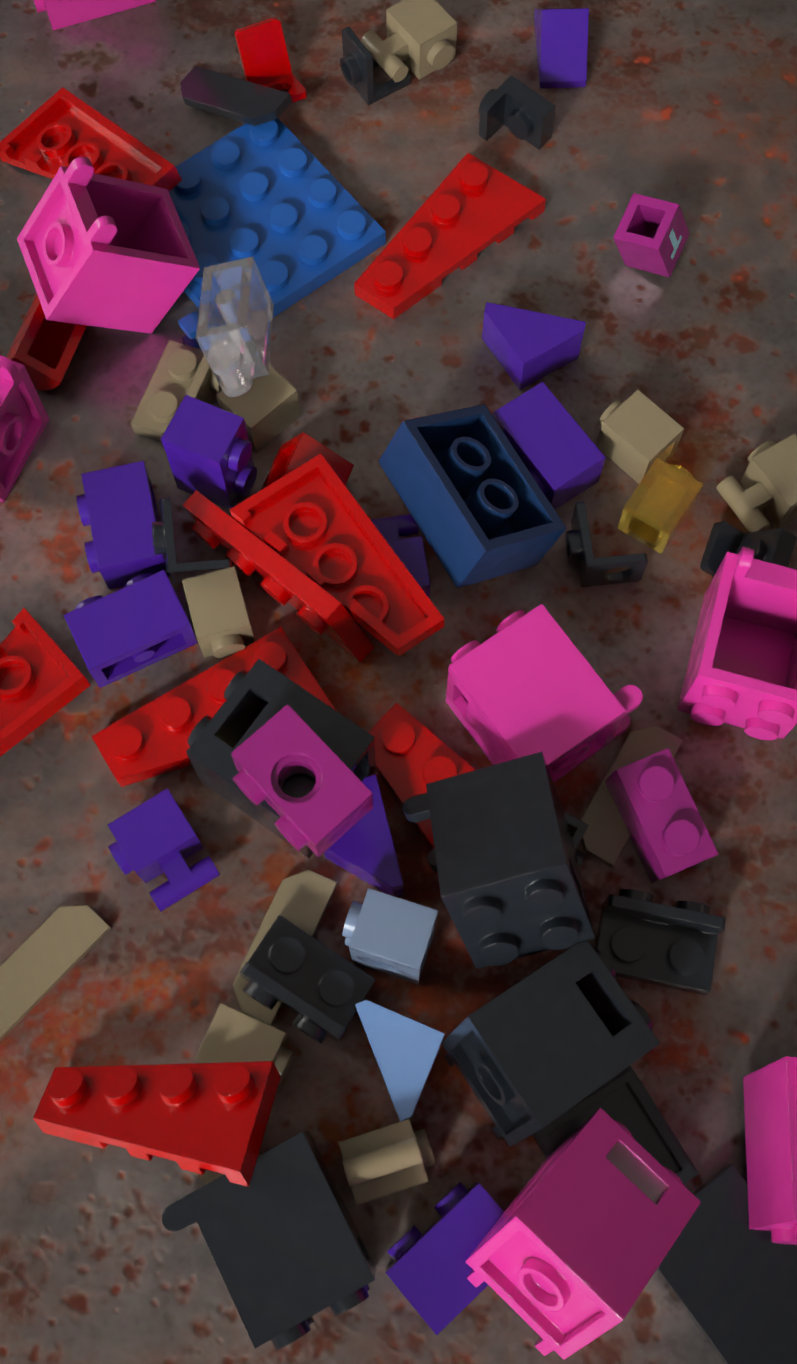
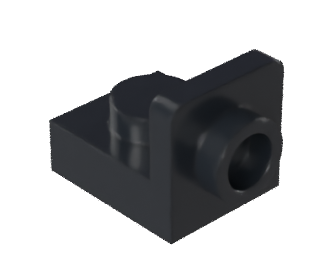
[478,75,555,150]
[700,521,797,577]

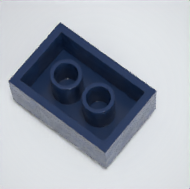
[378,404,567,589]

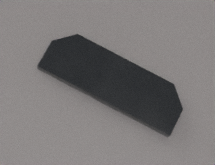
[180,66,292,126]

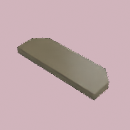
[580,725,683,868]
[233,870,338,1026]
[0,905,112,1042]

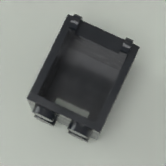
[186,659,376,859]
[402,751,595,969]
[442,940,660,1147]
[162,1131,376,1350]

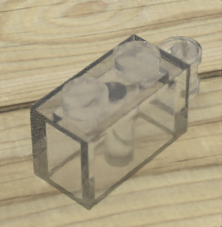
[196,257,274,397]

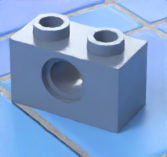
[342,888,438,985]

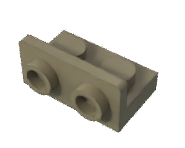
[131,339,230,442]

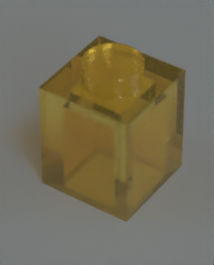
[617,458,703,554]

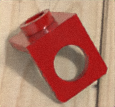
[235,17,307,104]

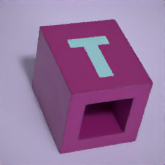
[613,193,690,278]

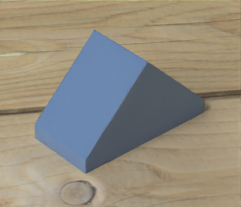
[355,1000,445,1122]

